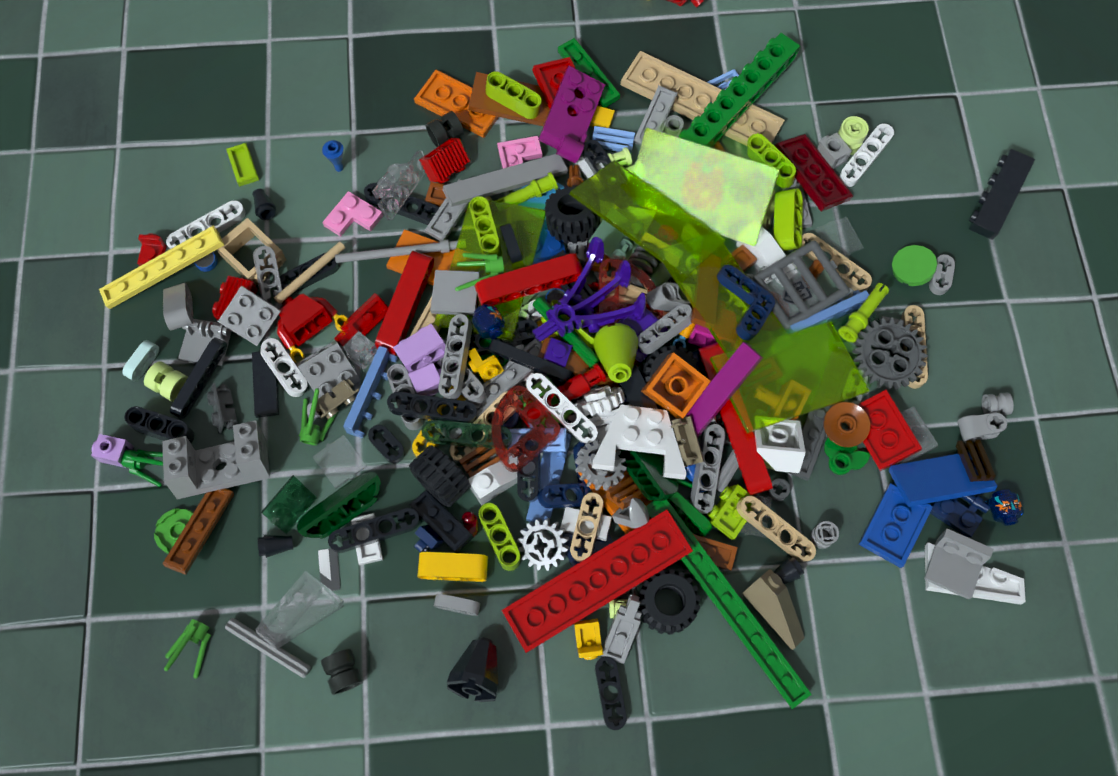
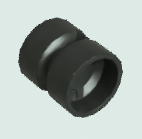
[425,111,464,147]
[321,649,363,695]

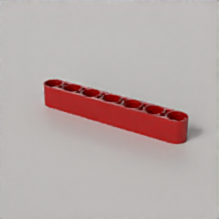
[698,342,773,496]

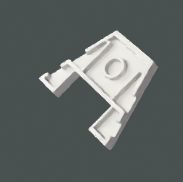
[592,405,686,480]

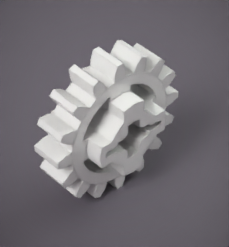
[575,386,625,417]

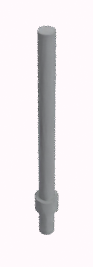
[335,239,467,263]

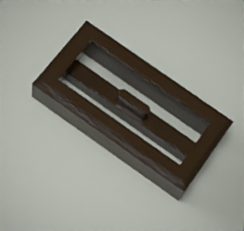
[956,440,996,482]

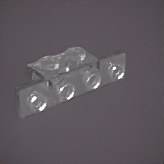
[372,150,425,220]

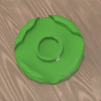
[892,245,937,286]
[154,508,193,554]

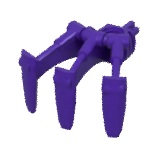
[532,237,646,342]

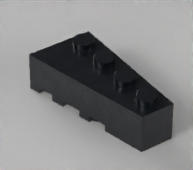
[969,149,1035,240]

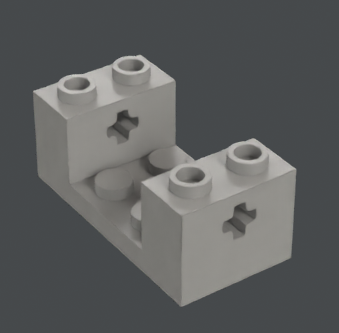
[162,420,270,499]

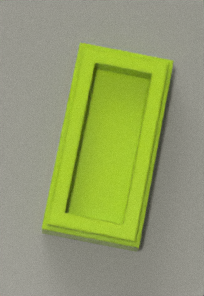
[226,143,259,187]

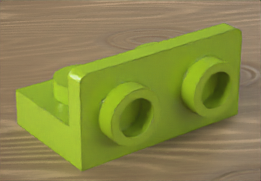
[707,484,754,540]

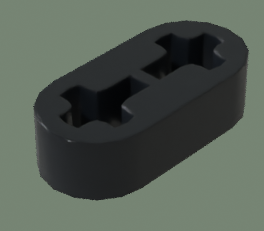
[500,223,523,264]
[368,425,405,464]

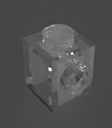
[343,331,377,370]

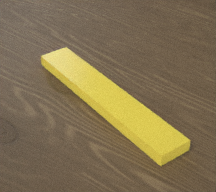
[99,225,224,309]

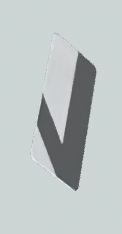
[318,549,340,592]

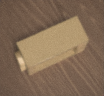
[217,218,286,285]

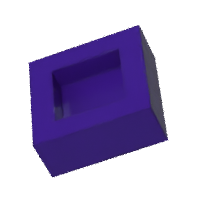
[543,337,572,367]

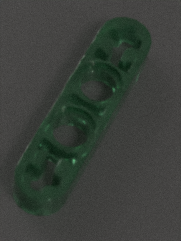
[422,420,513,449]

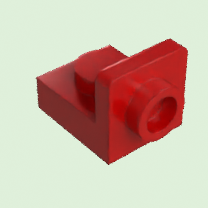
[137,233,167,266]

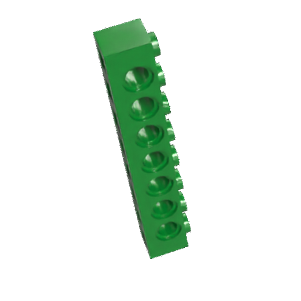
[678,33,800,163]

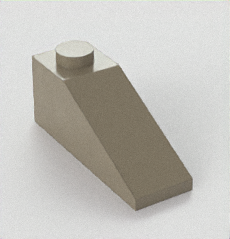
[742,569,805,650]

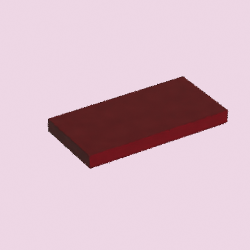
[774,134,853,212]

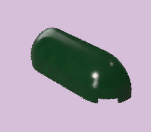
[619,449,679,501]
[297,472,381,539]

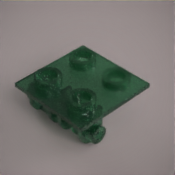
[261,475,317,534]

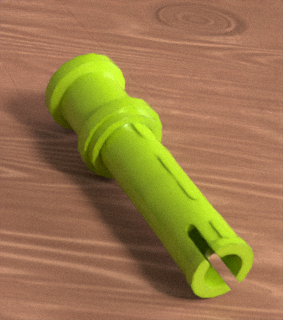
[494,172,558,213]
[838,283,889,342]

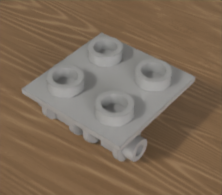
[218,286,281,346]
[178,319,232,366]

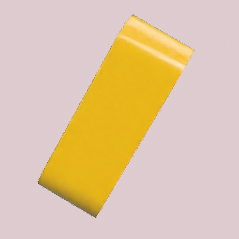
[417,552,488,582]

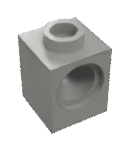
[817,133,852,169]

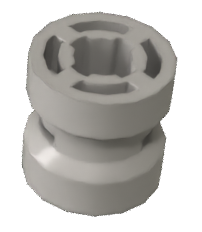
[982,392,1014,415]
[810,521,839,549]

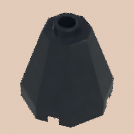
[447,637,498,702]

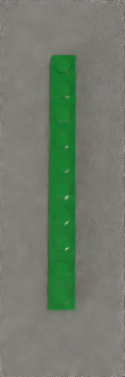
[646,500,812,709]

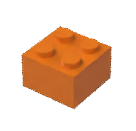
[641,352,711,419]

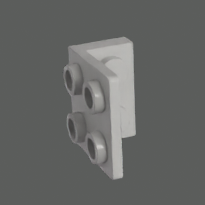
[296,341,360,399]
[924,529,994,599]

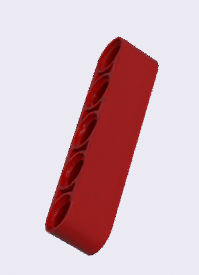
[374,251,434,356]
[474,253,583,308]

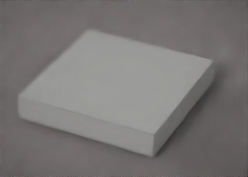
[430,270,480,316]

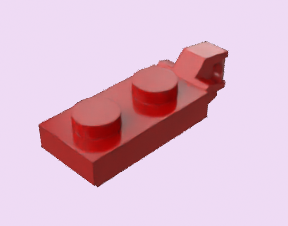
[334,293,388,347]

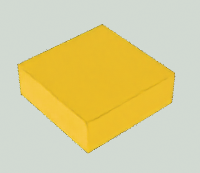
[589,106,615,128]

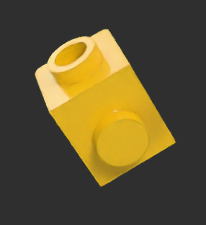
[468,348,504,383]
[574,619,603,660]

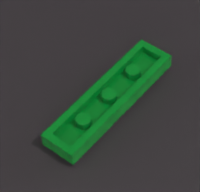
[558,38,620,108]

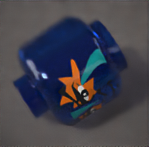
[472,304,506,339]
[988,489,1024,526]

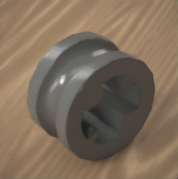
[767,479,790,501]

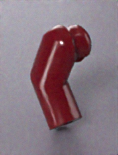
[462,512,478,537]

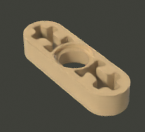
[570,493,604,562]

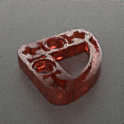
[598,258,663,324]
[491,385,560,472]

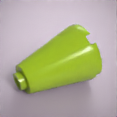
[594,323,638,383]

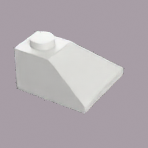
[753,416,806,473]

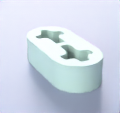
[123,340,159,381]

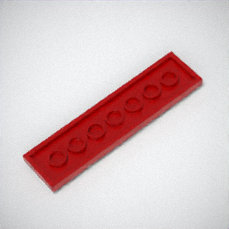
[502,510,693,653]

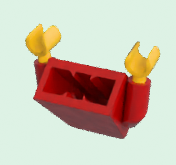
[277,294,348,363]

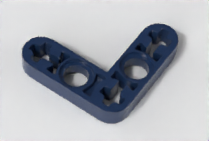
[717,265,775,341]
[538,441,597,509]

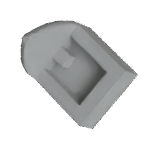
[612,498,649,528]

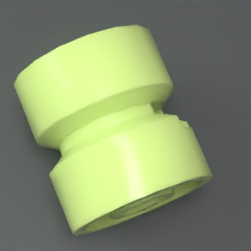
[838,116,869,155]
[144,361,188,402]

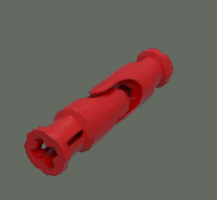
[518,363,607,428]

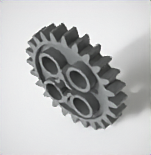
[852,317,928,390]

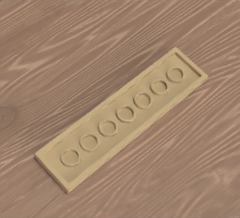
[620,51,785,149]

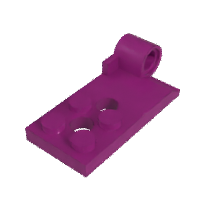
[538,66,605,163]

